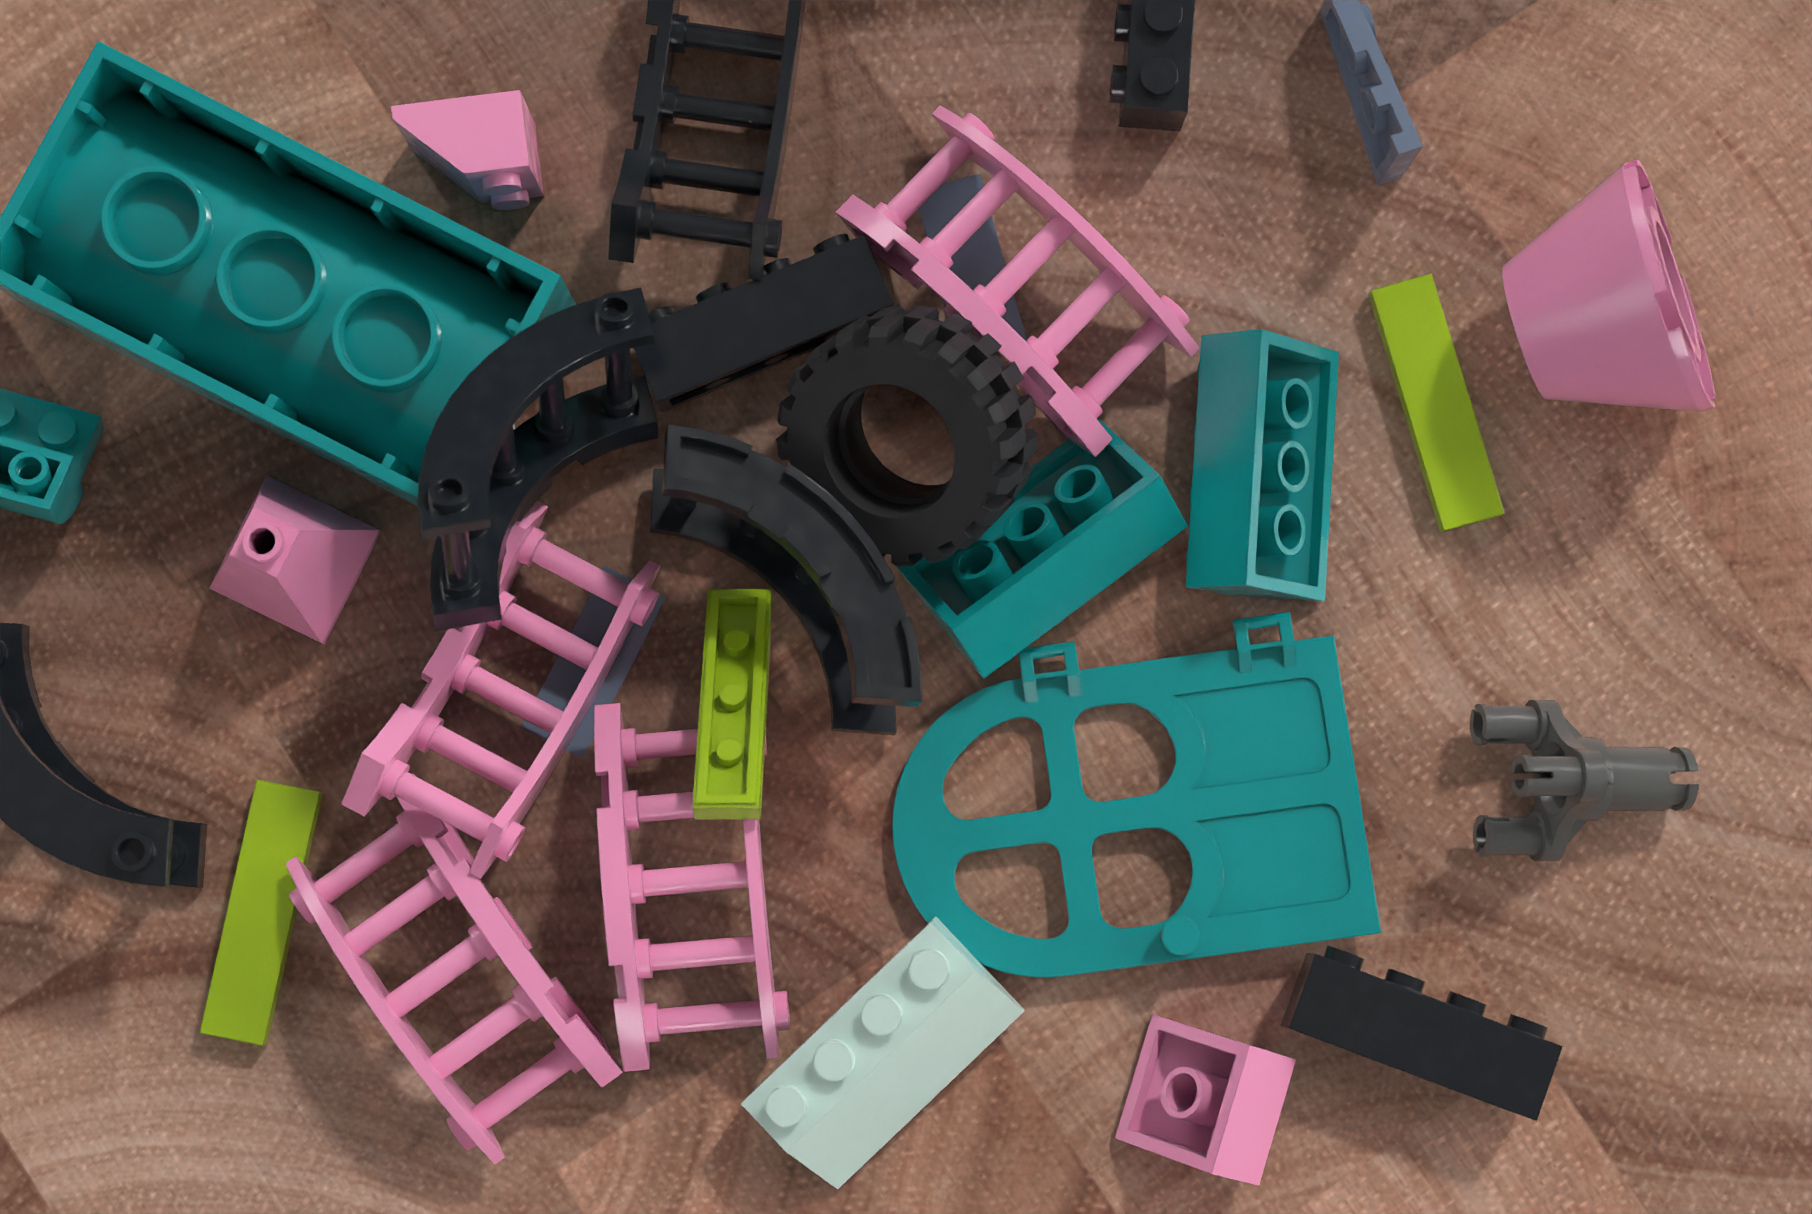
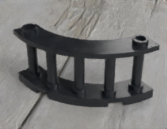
[608,0,806,281]
[418,288,658,631]
[650,425,922,735]
[0,623,207,888]

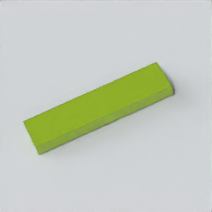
[1368,273,1505,533]
[692,589,773,820]
[200,779,323,1046]

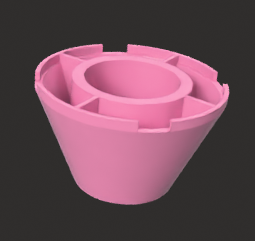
[1502,160,1716,412]

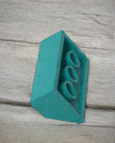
[1186,329,1339,601]
[897,418,1188,678]

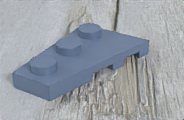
[1319,0,1423,185]

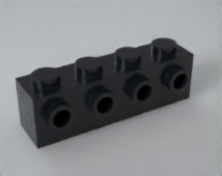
[1109,0,1195,131]
[634,234,894,413]
[1281,946,1563,1121]

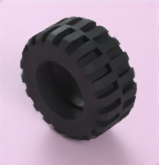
[776,305,1038,566]

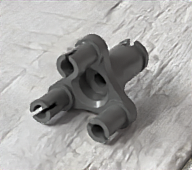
[1470,700,1699,861]

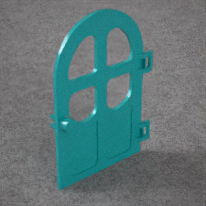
[892,612,1381,978]

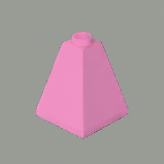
[209,476,382,644]

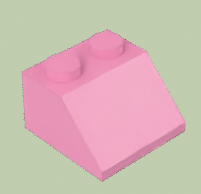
[391,90,544,210]
[1115,1014,1296,1186]

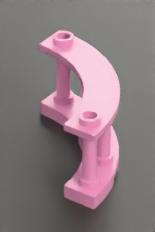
[836,105,1200,457]
[341,501,661,879]
[594,703,790,1072]
[285,773,623,1165]

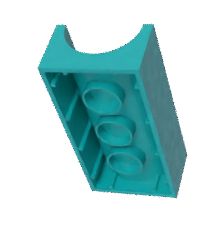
[0,41,576,506]

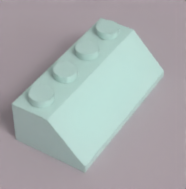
[741,916,1025,1189]

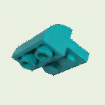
[0,389,104,524]

